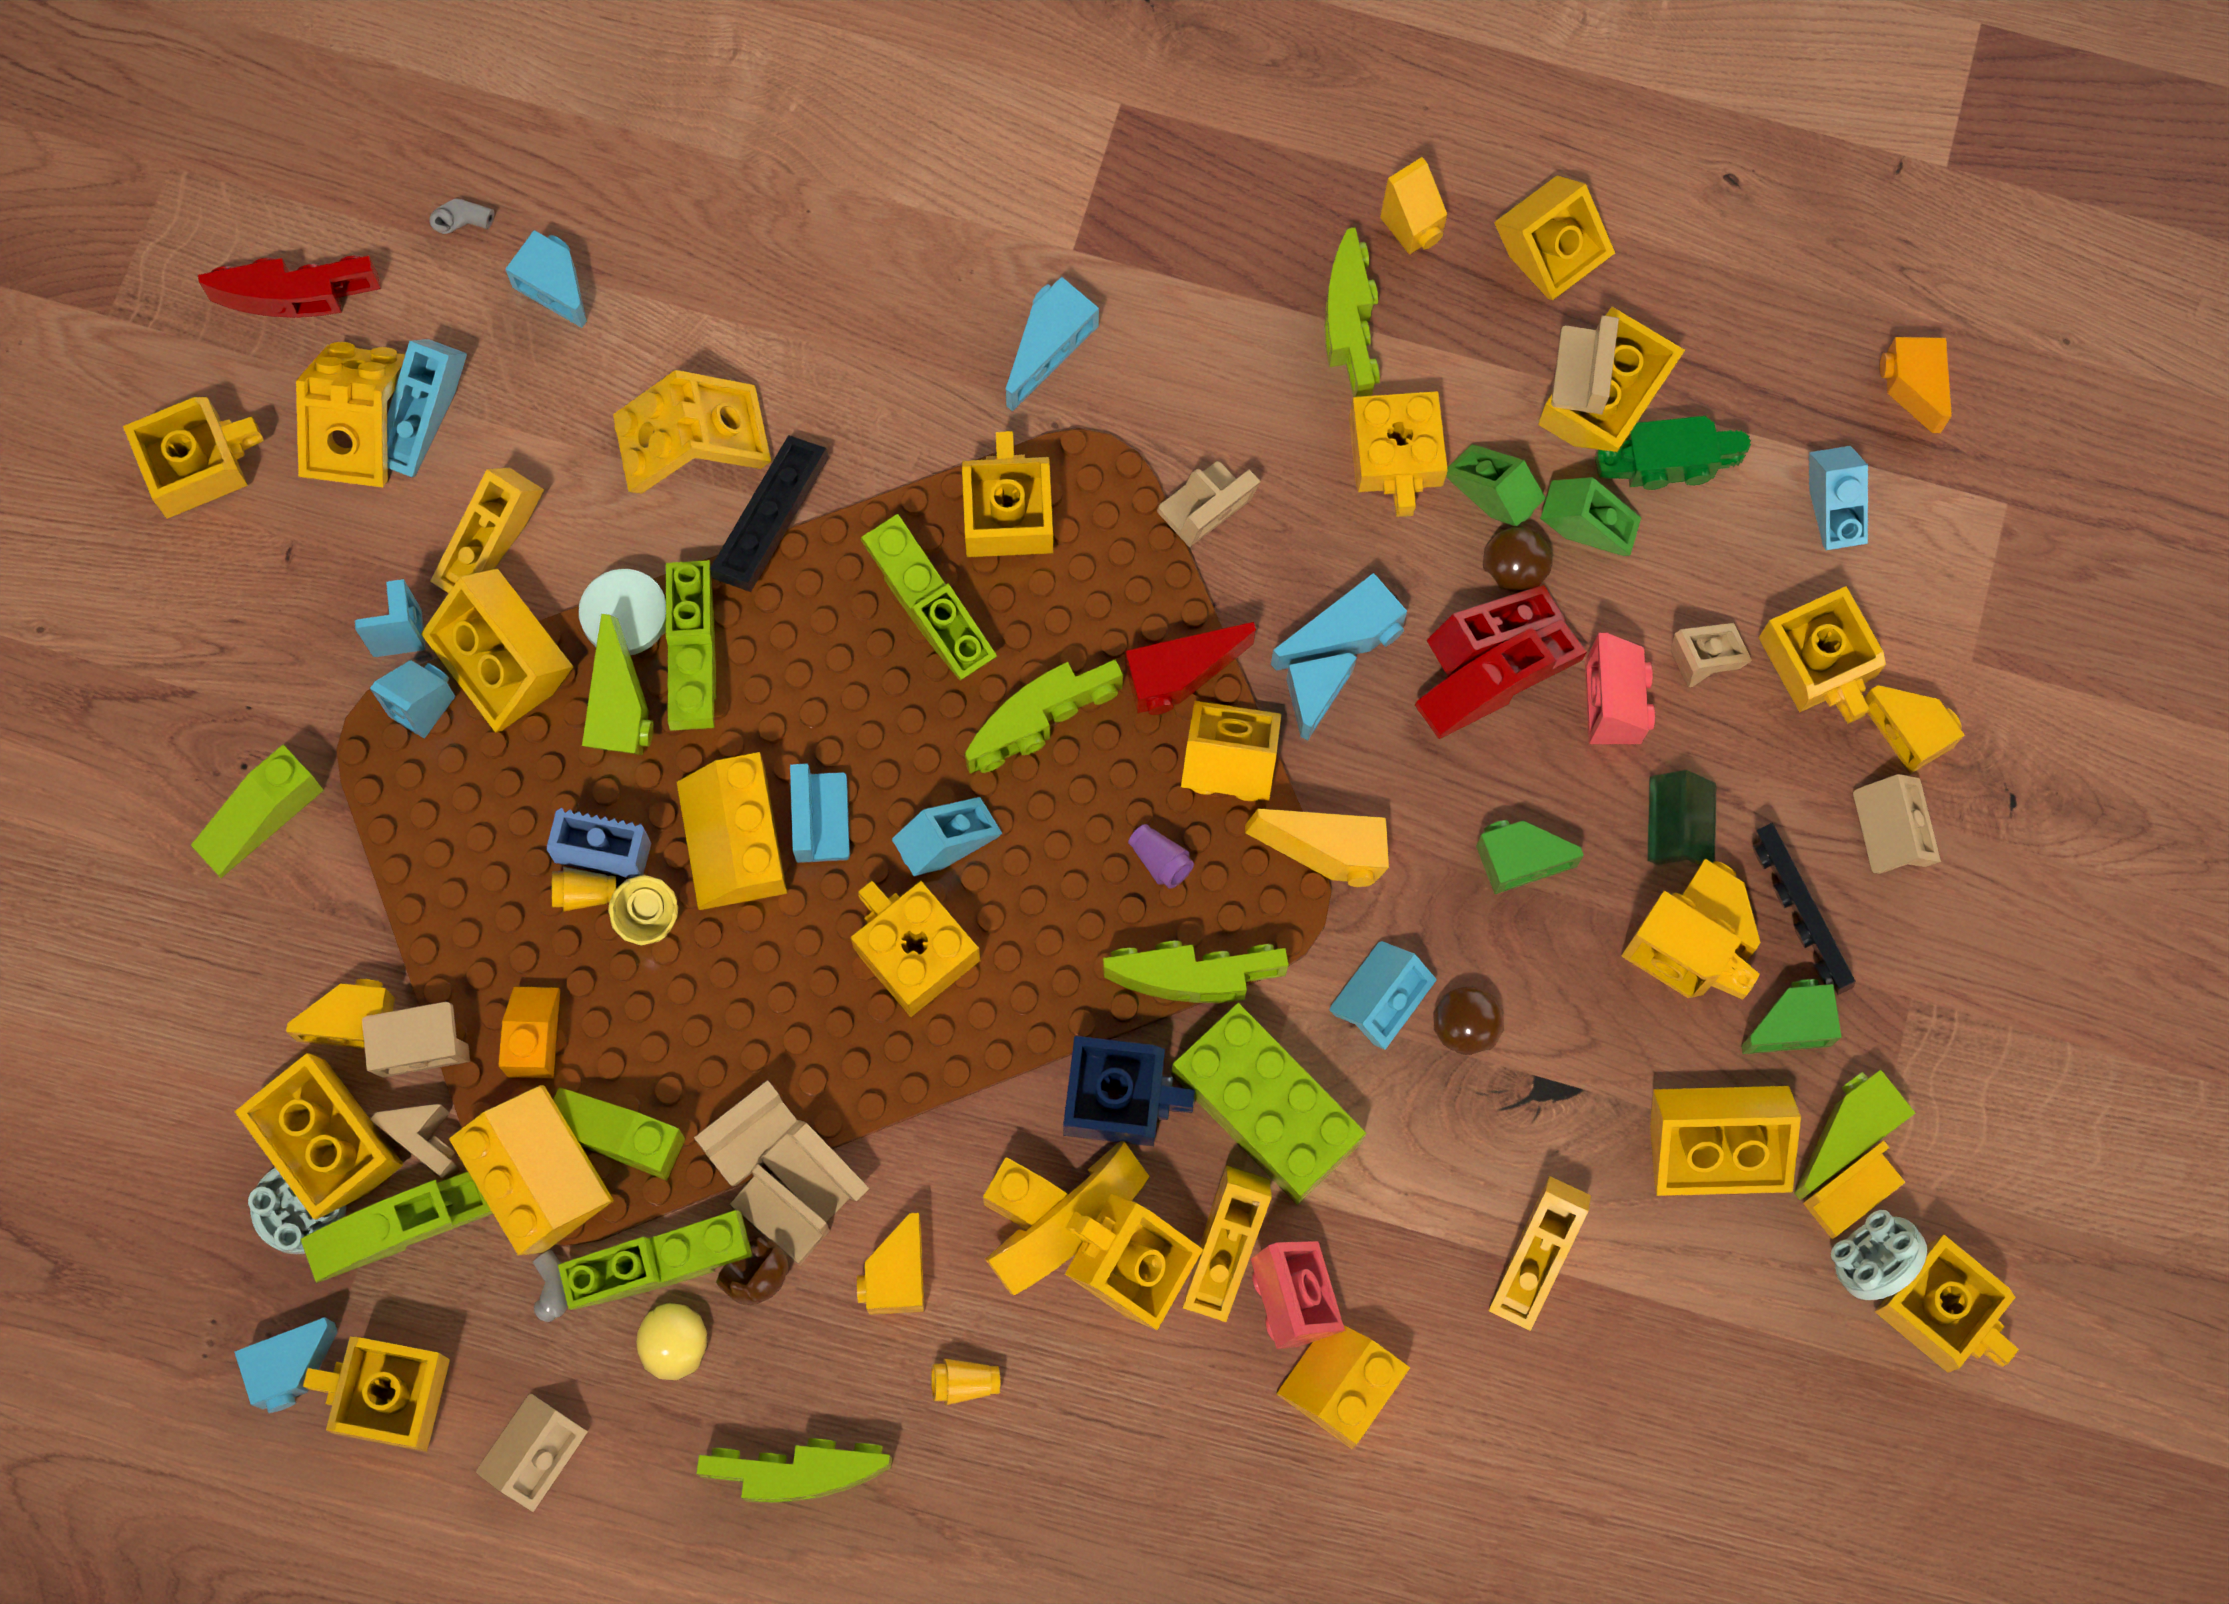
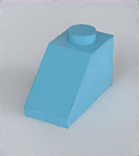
[505,230,587,328]
[370,660,455,739]
[892,797,1002,876]
[235,1317,338,1413]

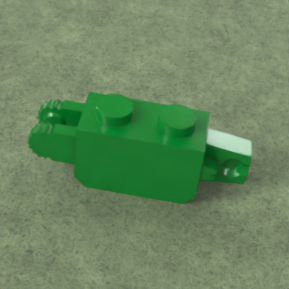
[1595,416,1751,490]

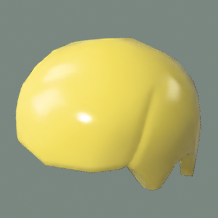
[608,875,679,946]
[636,1303,707,1380]

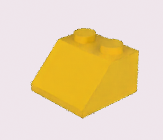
[1494,175,1615,300]
[1181,701,1281,801]
[1276,1325,1410,1449]

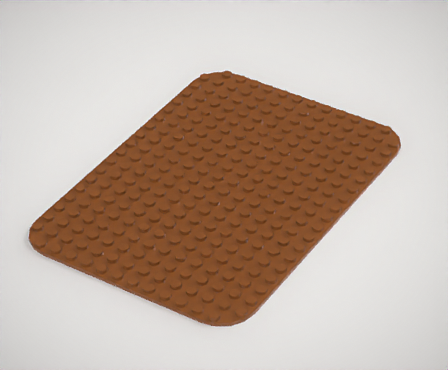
[336,428,1331,1247]

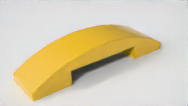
[985,1141,1150,1295]

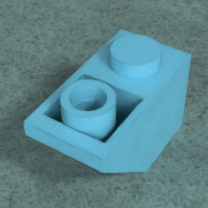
[1809,446,1868,550]

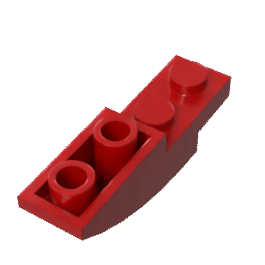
[198,255,381,318]
[1414,619,1587,739]

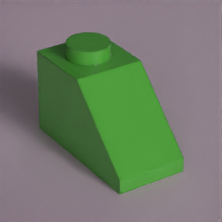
[1446,444,1546,527]
[1540,477,1641,556]
[1476,820,1584,894]
[1741,979,1841,1054]

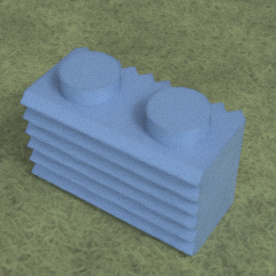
[547,808,651,878]

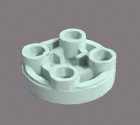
[579,569,666,655]
[248,1168,346,1254]
[1831,1210,1927,1300]

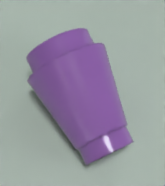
[1128,824,1194,888]

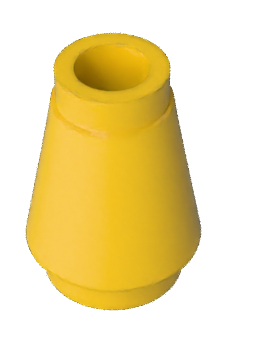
[552,867,616,912]
[931,1358,1000,1406]

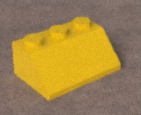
[1538,307,1685,452]
[421,569,573,733]
[677,752,787,910]
[234,1053,404,1220]
[449,1085,614,1256]
[1650,1086,1801,1196]

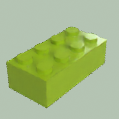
[1171,1003,1367,1205]

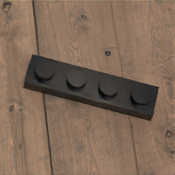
[709,435,829,592]
[1752,822,1856,995]

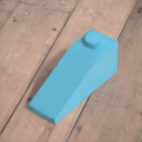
[1006,277,1099,411]
[387,339,467,477]
[1271,573,1407,671]

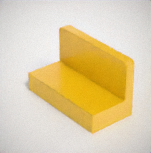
[1803,1140,1905,1239]

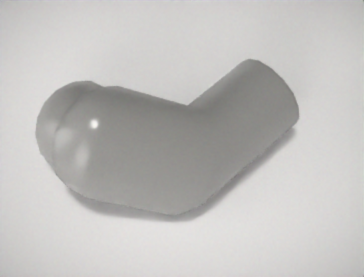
[429,199,494,234]
[533,1250,568,1322]

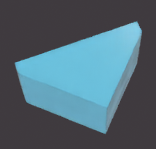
[1286,653,1357,741]

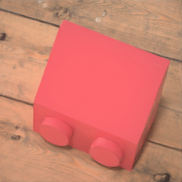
[1585,633,1655,744]
[1251,1241,1345,1349]

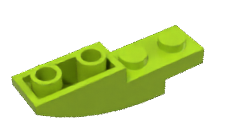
[1324,227,1380,397]
[861,514,997,681]
[666,560,716,731]
[965,659,1123,774]
[1103,941,1289,1003]
[300,1172,493,1283]
[558,1210,752,1310]
[696,1438,892,1503]

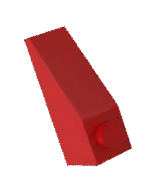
[1426,585,1566,676]
[1125,622,1256,715]

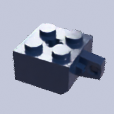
[1063,1036,1195,1147]

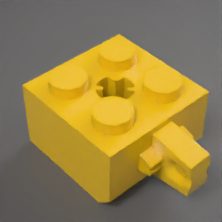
[1349,391,1448,517]
[123,397,264,519]
[962,431,1053,557]
[1759,586,1886,724]
[850,881,980,1017]
[1621,891,1760,1000]
[1064,1194,1203,1330]
[1874,1235,2019,1373]
[303,1336,450,1452]

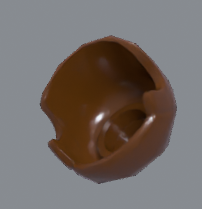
[1483,527,1553,592]
[1433,987,1504,1055]
[716,1237,789,1305]

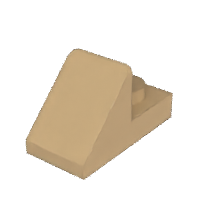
[1671,623,1752,687]
[370,1104,460,1180]

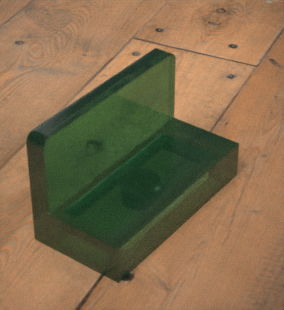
[1647,770,1717,865]

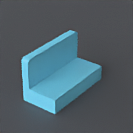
[355,579,426,657]
[790,764,850,863]
[1329,941,1437,1050]

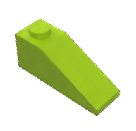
[582,613,654,755]
[191,744,324,878]
[1794,1070,1916,1200]
[553,1087,685,1181]

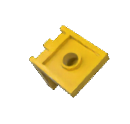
[296,342,405,488]
[613,370,771,494]

